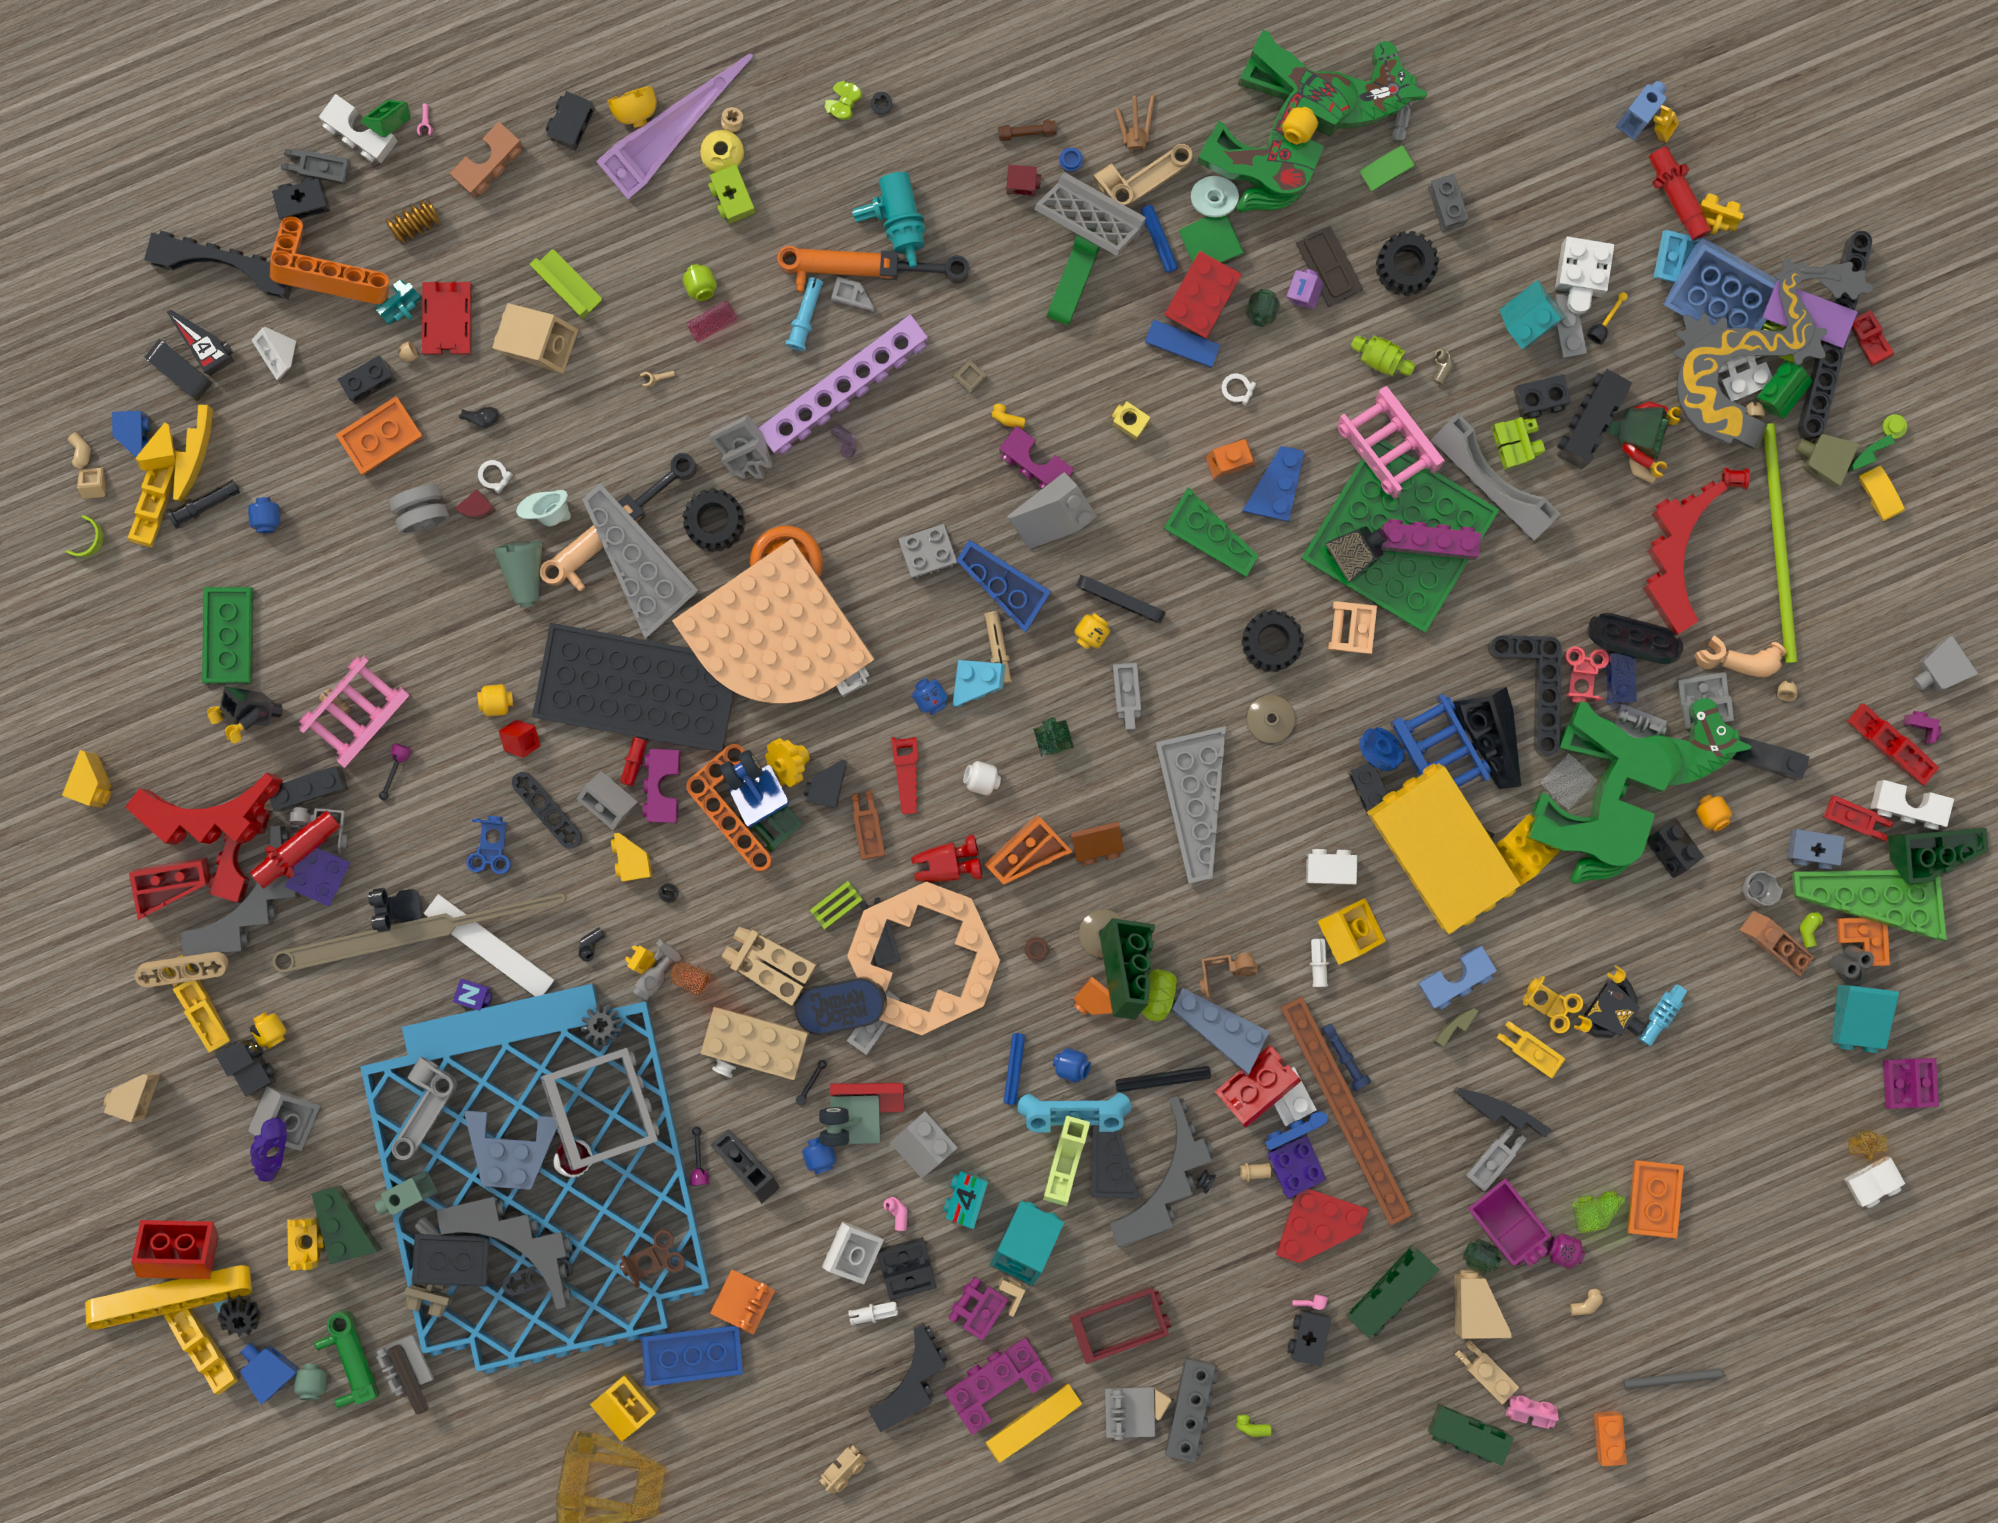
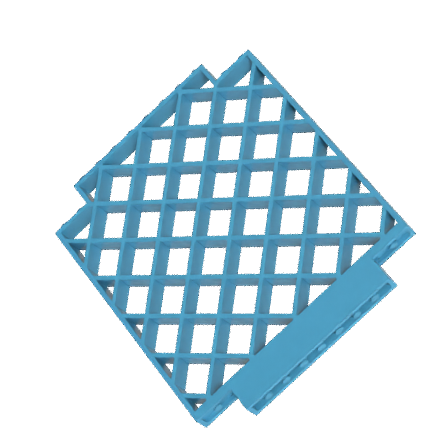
[360,983,711,1374]

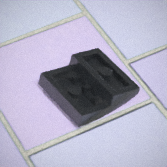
[877,1237,937,1301]

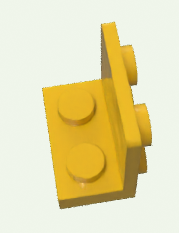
[1495,814,1560,887]

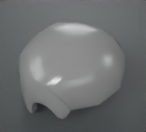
[1743,870,1783,907]

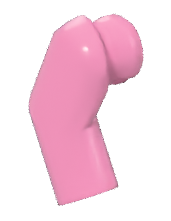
[883,1197,908,1231]

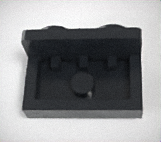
[1647,818,1704,878]

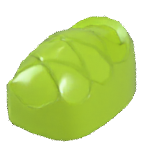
[1141,969,1177,1022]

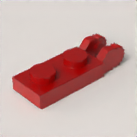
[1823,795,1894,842]

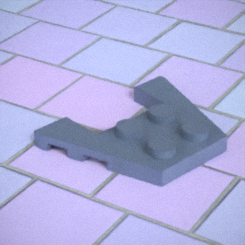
[465,1110,557,1190]

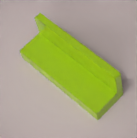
[530,249,602,319]

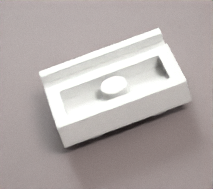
[1274,1067,1316,1126]

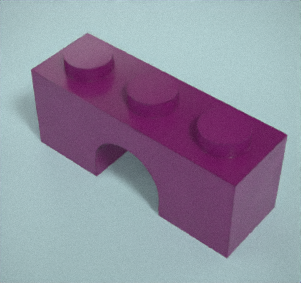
[999,426,1074,489]
[643,749,681,824]

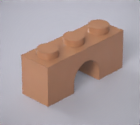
[450,122,523,198]

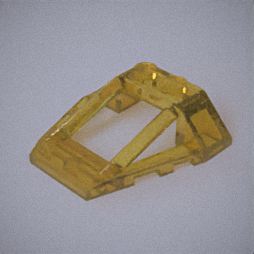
[556,1430,666,1523]

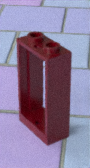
[1069,1286,1171,1364]

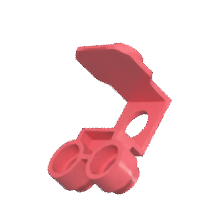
[1564,646,1609,703]

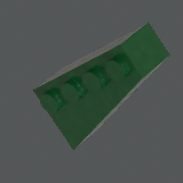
[1099,918,1155,1020]
[1346,1245,1439,1338]

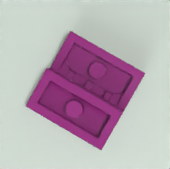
[1883,1058,1939,1109]

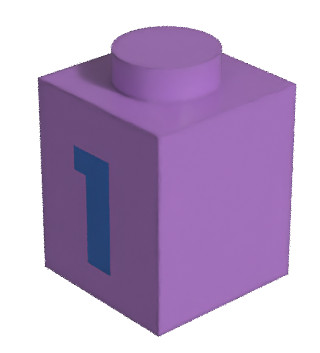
[1286,269,1324,310]

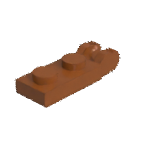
[852,790,885,860]

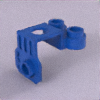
[466,816,511,874]

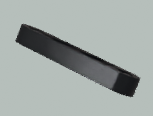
[1076,575,1166,624]
[512,772,582,848]

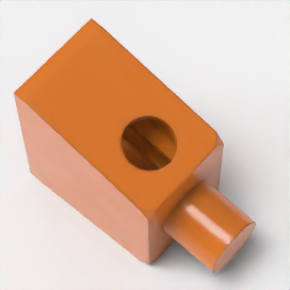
[1205,439,1256,479]

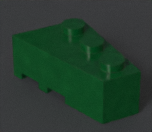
[311,1185,382,1264]
[1428,1404,1514,1466]

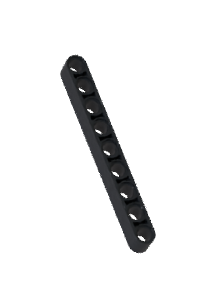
[1798,230,1872,440]

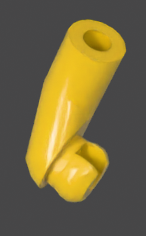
[991,404,1025,429]

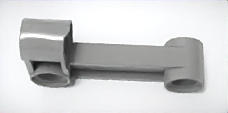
[392,1056,457,1160]

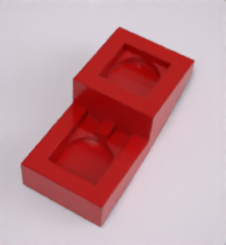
[1851,310,1894,367]

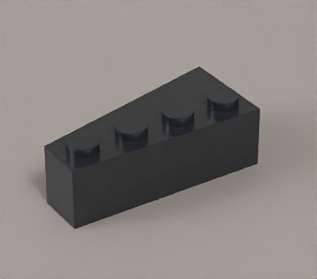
[1557,369,1632,469]

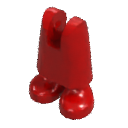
[911,834,983,882]

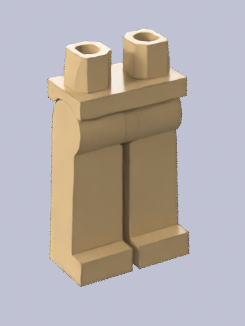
[721,927,817,1006]

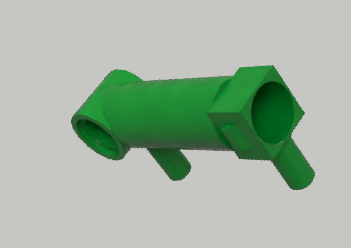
[314,1310,380,1408]

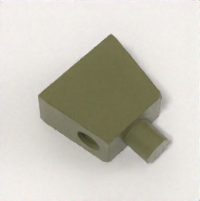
[1795,434,1859,489]

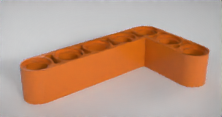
[270,216,389,304]
[686,744,772,871]

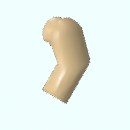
[1570,1289,1603,1316]

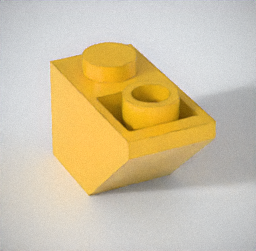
[611,833,653,882]

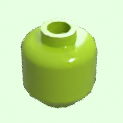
[682,264,717,301]

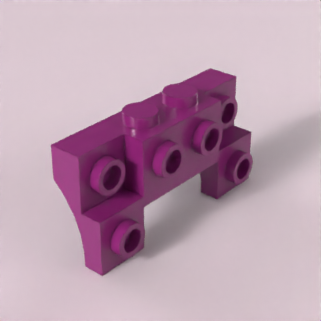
[945,1336,1053,1435]

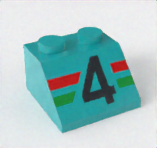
[943,1170,988,1229]

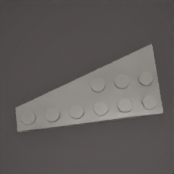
[582,483,699,639]
[1155,726,1226,884]

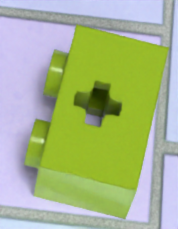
[708,164,756,224]

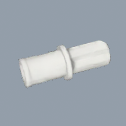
[1310,939,1329,987]
[849,1302,898,1326]

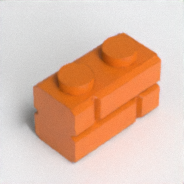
[1593,1411,1627,1466]

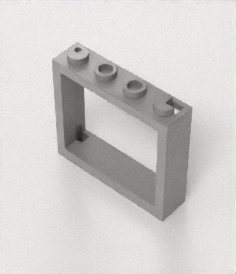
[540,1048,659,1170]

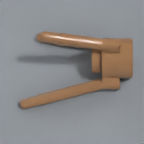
[1115,95,1155,149]

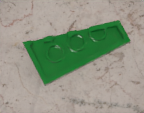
[1163,487,1259,578]

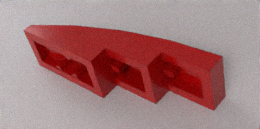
[1847,703,1940,786]

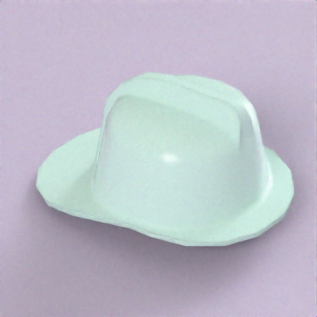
[516,490,571,527]

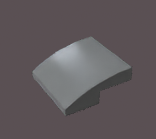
[1676,670,1734,729]

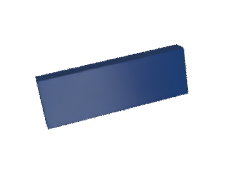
[1145,319,1220,368]

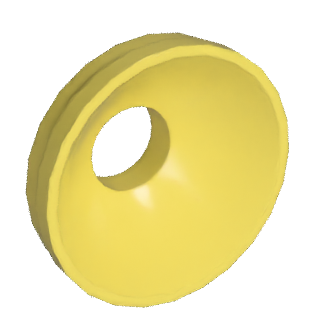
[700,130,744,173]

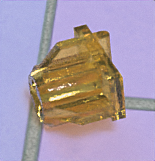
[1847,1129,1887,1160]

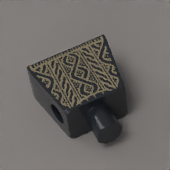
[1325,526,1387,583]

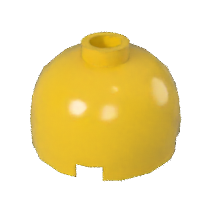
[607,86,657,128]

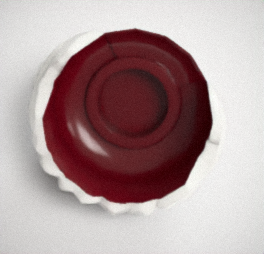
[554,1140,593,1178]

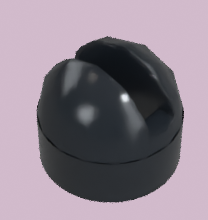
[659,883,679,903]

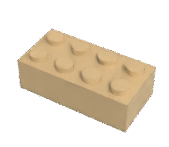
[700,1006,809,1080]

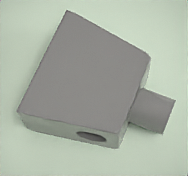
[1913,635,1978,691]

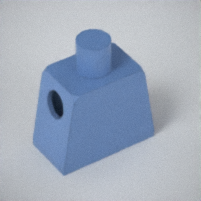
[1616,81,1667,140]

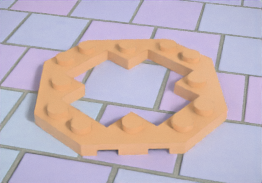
[847,882,1000,1035]

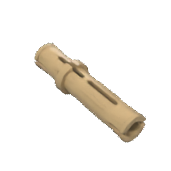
[984,611,1012,684]

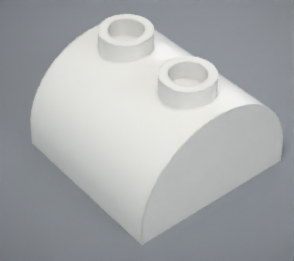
[822,1222,884,1284]

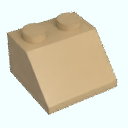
[103,1072,161,1122]

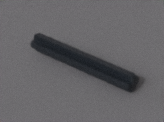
[1115,1066,1211,1092]

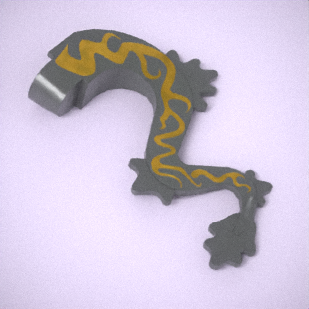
[1674,258,1873,450]

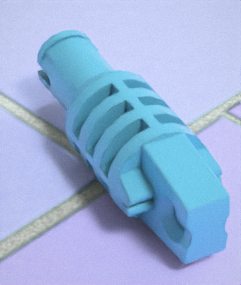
[1638,984,1687,1047]

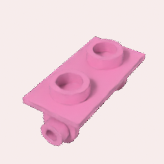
[1506,1395,1559,1429]

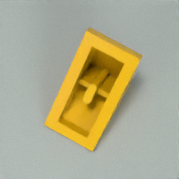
[135,422,176,471]

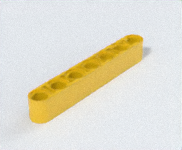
[85,1265,252,1330]

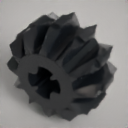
[218,1294,261,1338]

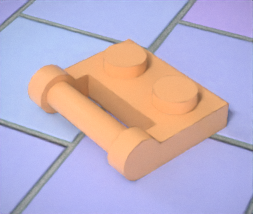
[1328,601,1377,654]

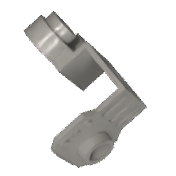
[289,807,348,854]

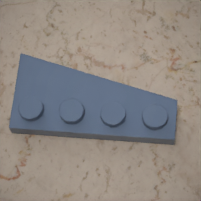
[1171,988,1269,1076]

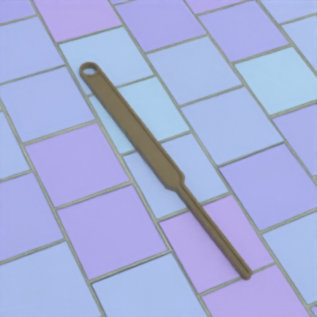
[272,893,567,972]

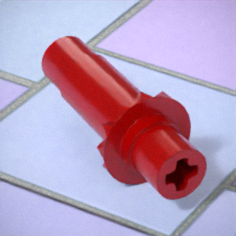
[1648,146,1712,241]
[250,810,341,889]

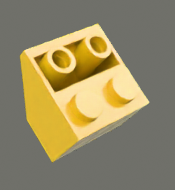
[590,1372,659,1442]

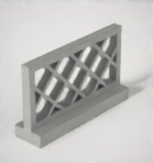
[1034,172,1146,256]

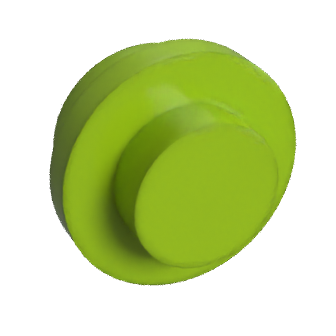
[1882,414,1907,439]

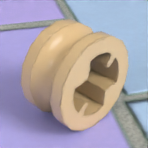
[721,107,743,132]

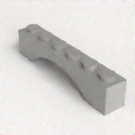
[1431,413,1561,541]

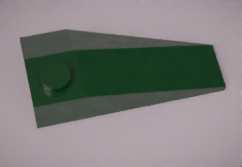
[1888,828,1988,884]

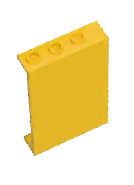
[1366,763,1521,934]

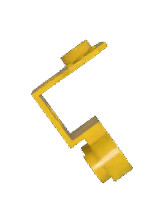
[1522,976,1583,1033]

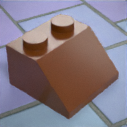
[1070,822,1124,866]

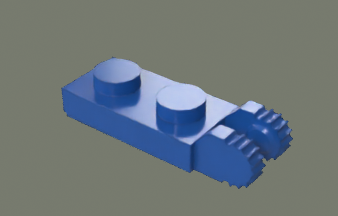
[1264,1111,1328,1151]

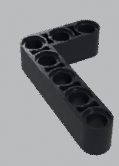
[1488,635,1562,756]

